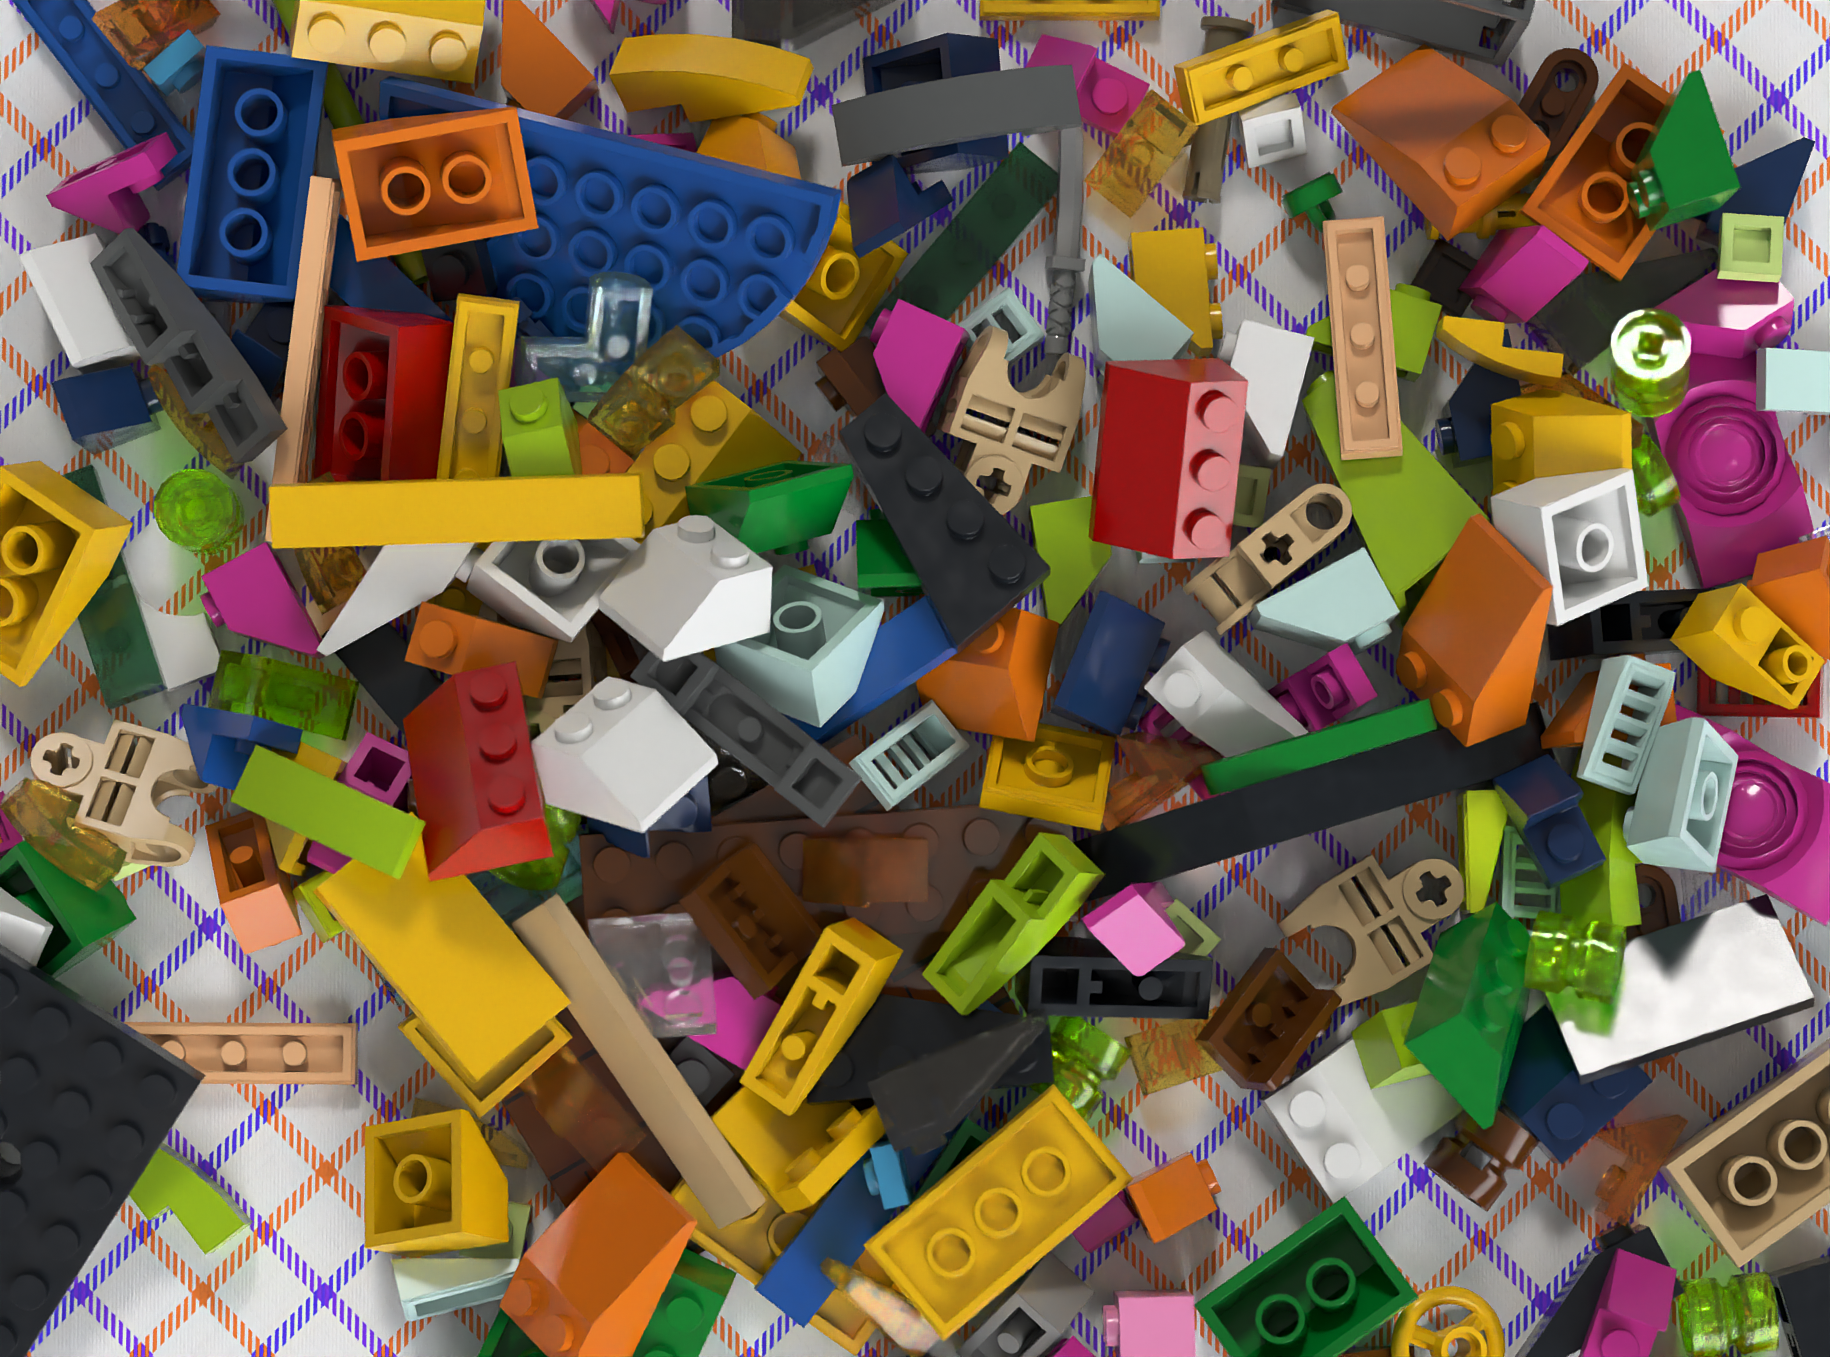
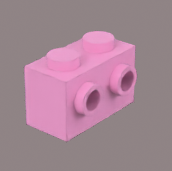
[1102,1289,1196,1357]

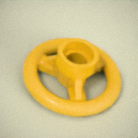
[1391,1286,1505,1357]

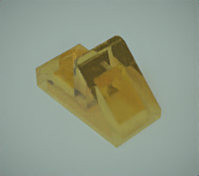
[1084,89,1199,218]

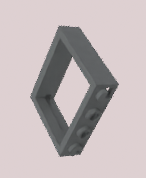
[1271,0,1536,67]

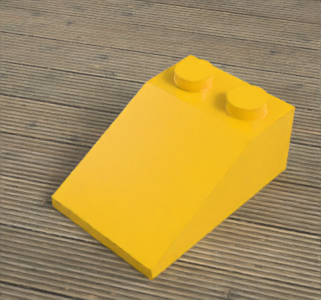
[0,460,133,687]

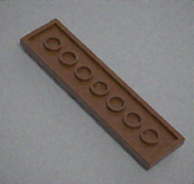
[579,804,1079,958]

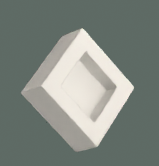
[1237,93,1307,168]

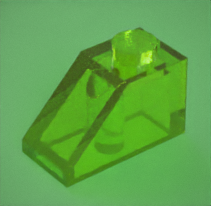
[208,649,360,741]

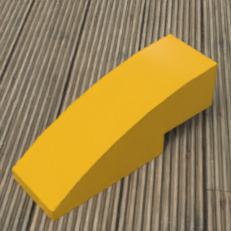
[609,34,814,123]

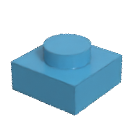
[143,29,206,97]
[863,1135,914,1210]

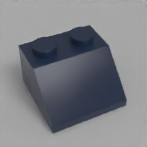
[862,33,1009,175]
[1050,590,1171,740]
[1500,1003,1653,1164]

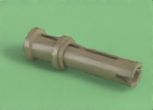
[1182,16,1255,204]

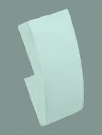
[1756,348,1830,415]

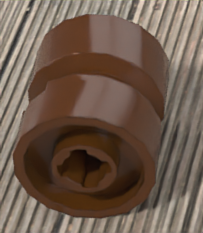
[1423,1109,1539,1212]

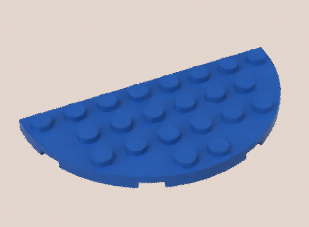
[379,76,842,375]

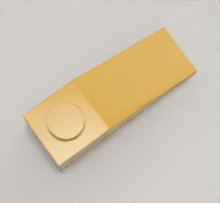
[739,917,903,1116]

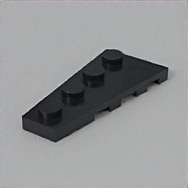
[839,393,1051,654]
[807,993,1055,1105]

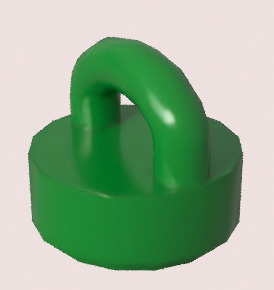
[1280,172,1343,233]

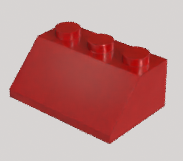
[313,305,454,483]
[1088,358,1248,559]
[403,661,554,881]

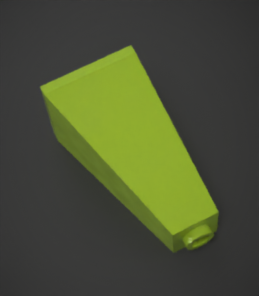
[1302,370,1490,631]

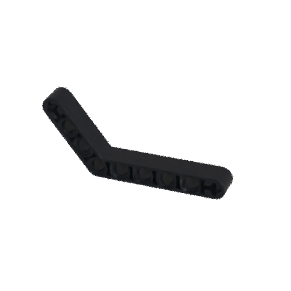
[1074,701,1556,903]

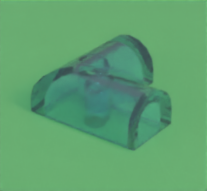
[515,272,653,403]

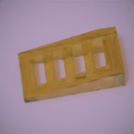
[819,1256,940,1357]

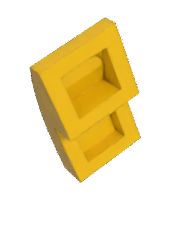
[1436,316,1564,387]

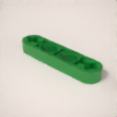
[1200,698,1437,796]

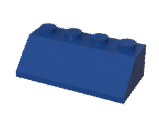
[177,45,329,304]

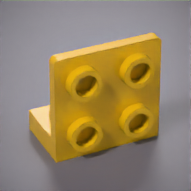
[710,1085,896,1214]

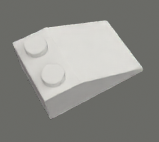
[1259,998,1464,1204]

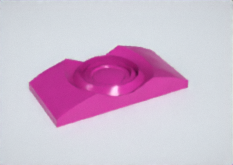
[1626,349,1816,589]
[1675,704,1830,927]

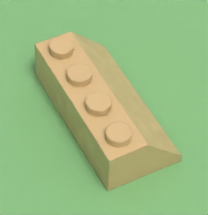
[1655,1038,1830,1268]

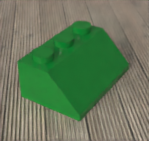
[1404,901,1535,1130]
[1194,1196,1419,1357]

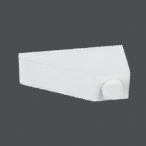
[316,542,484,657]
[1144,630,1331,778]

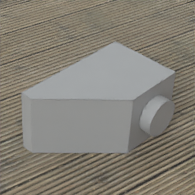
[956,1251,1095,1357]

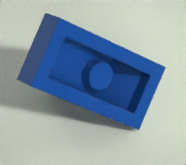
[181,703,303,791]

